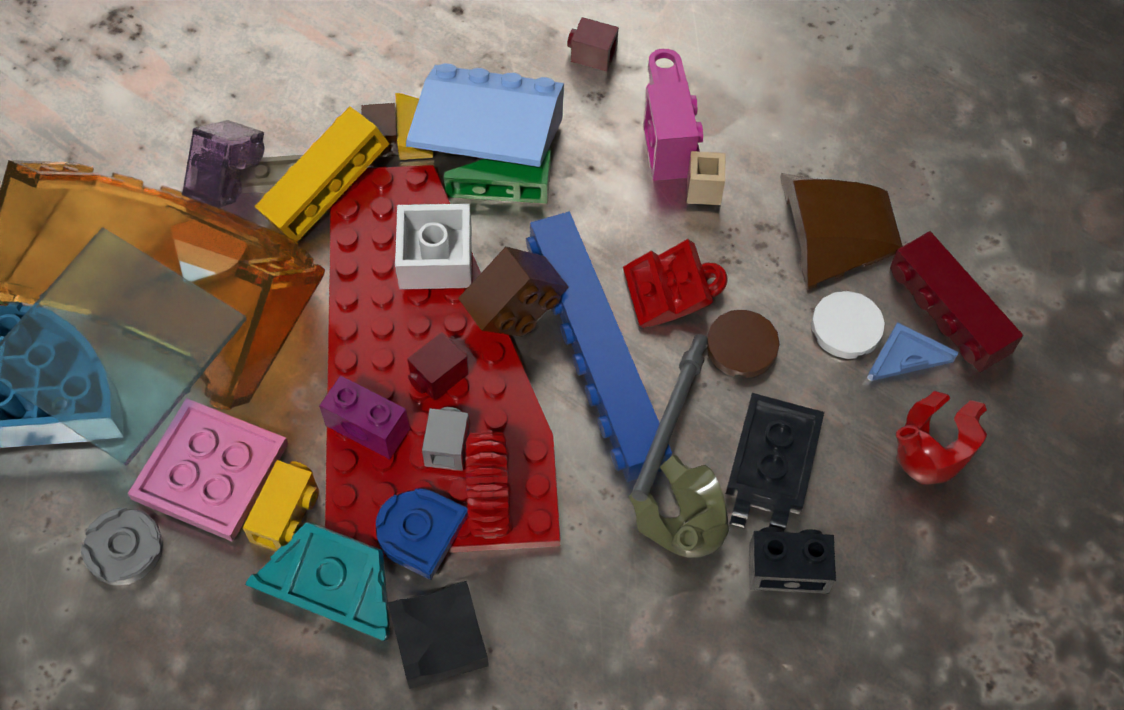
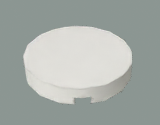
[811,291,885,359]

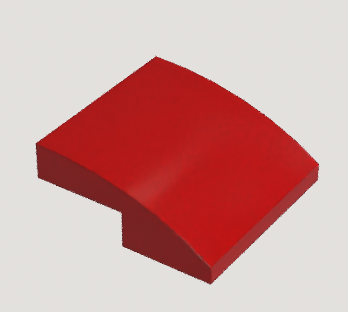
[623,239,714,328]

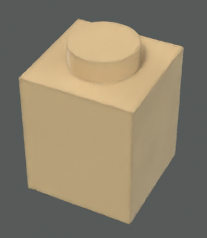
[687,151,726,205]

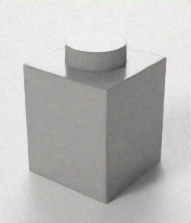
[422,407,470,471]

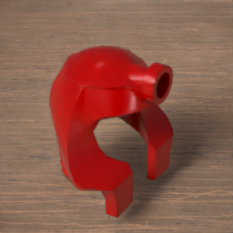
[896,391,987,485]

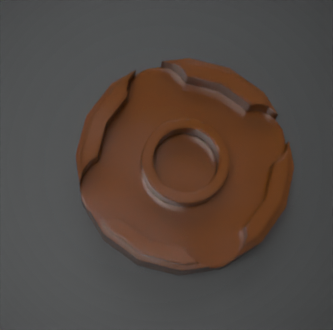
[707,310,780,378]

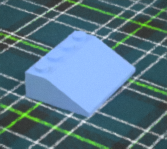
[406,63,564,167]

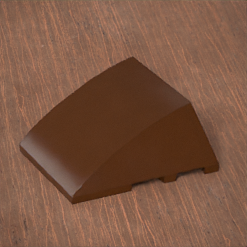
[780,173,903,291]

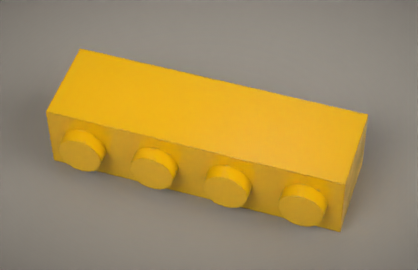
[254,106,389,244]

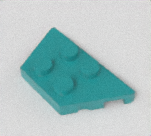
[245,522,390,641]

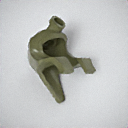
[628,455,729,558]

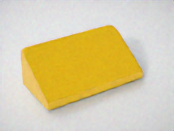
[395,93,433,160]

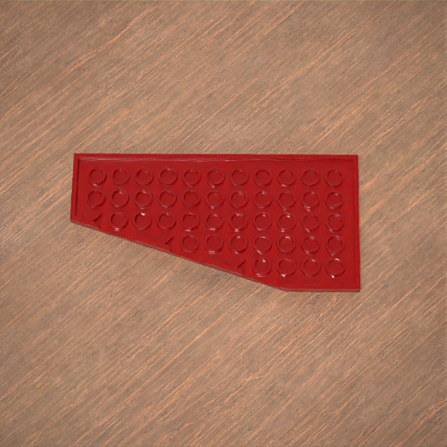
[325,165,560,557]

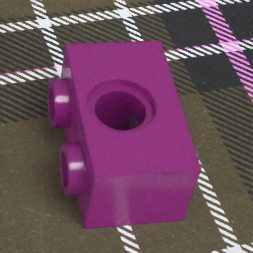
[319,376,410,459]

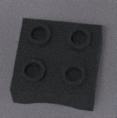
[388,581,489,689]

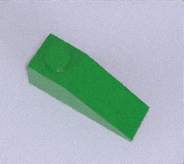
[444,150,551,204]

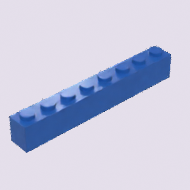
[526,211,672,482]

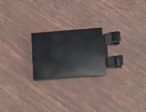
[725,393,825,532]

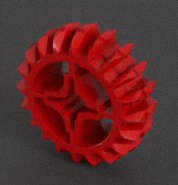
[466,430,510,539]

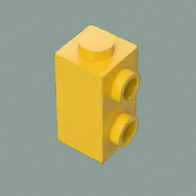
[243,460,319,551]

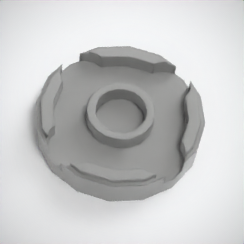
[81,508,163,585]

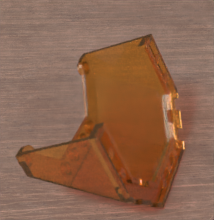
[0,160,325,410]

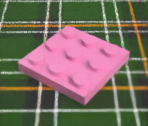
[128,398,288,542]

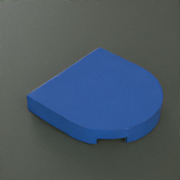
[376,488,468,580]

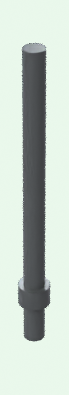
[632,334,707,501]

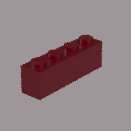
[890,231,1024,373]

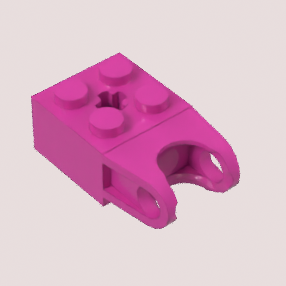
[643,48,703,181]

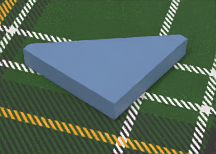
[867,322,959,381]

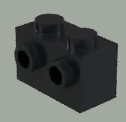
[749,527,836,594]

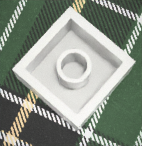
[395,204,472,289]

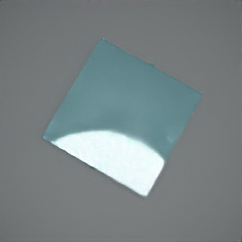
[0,227,247,467]

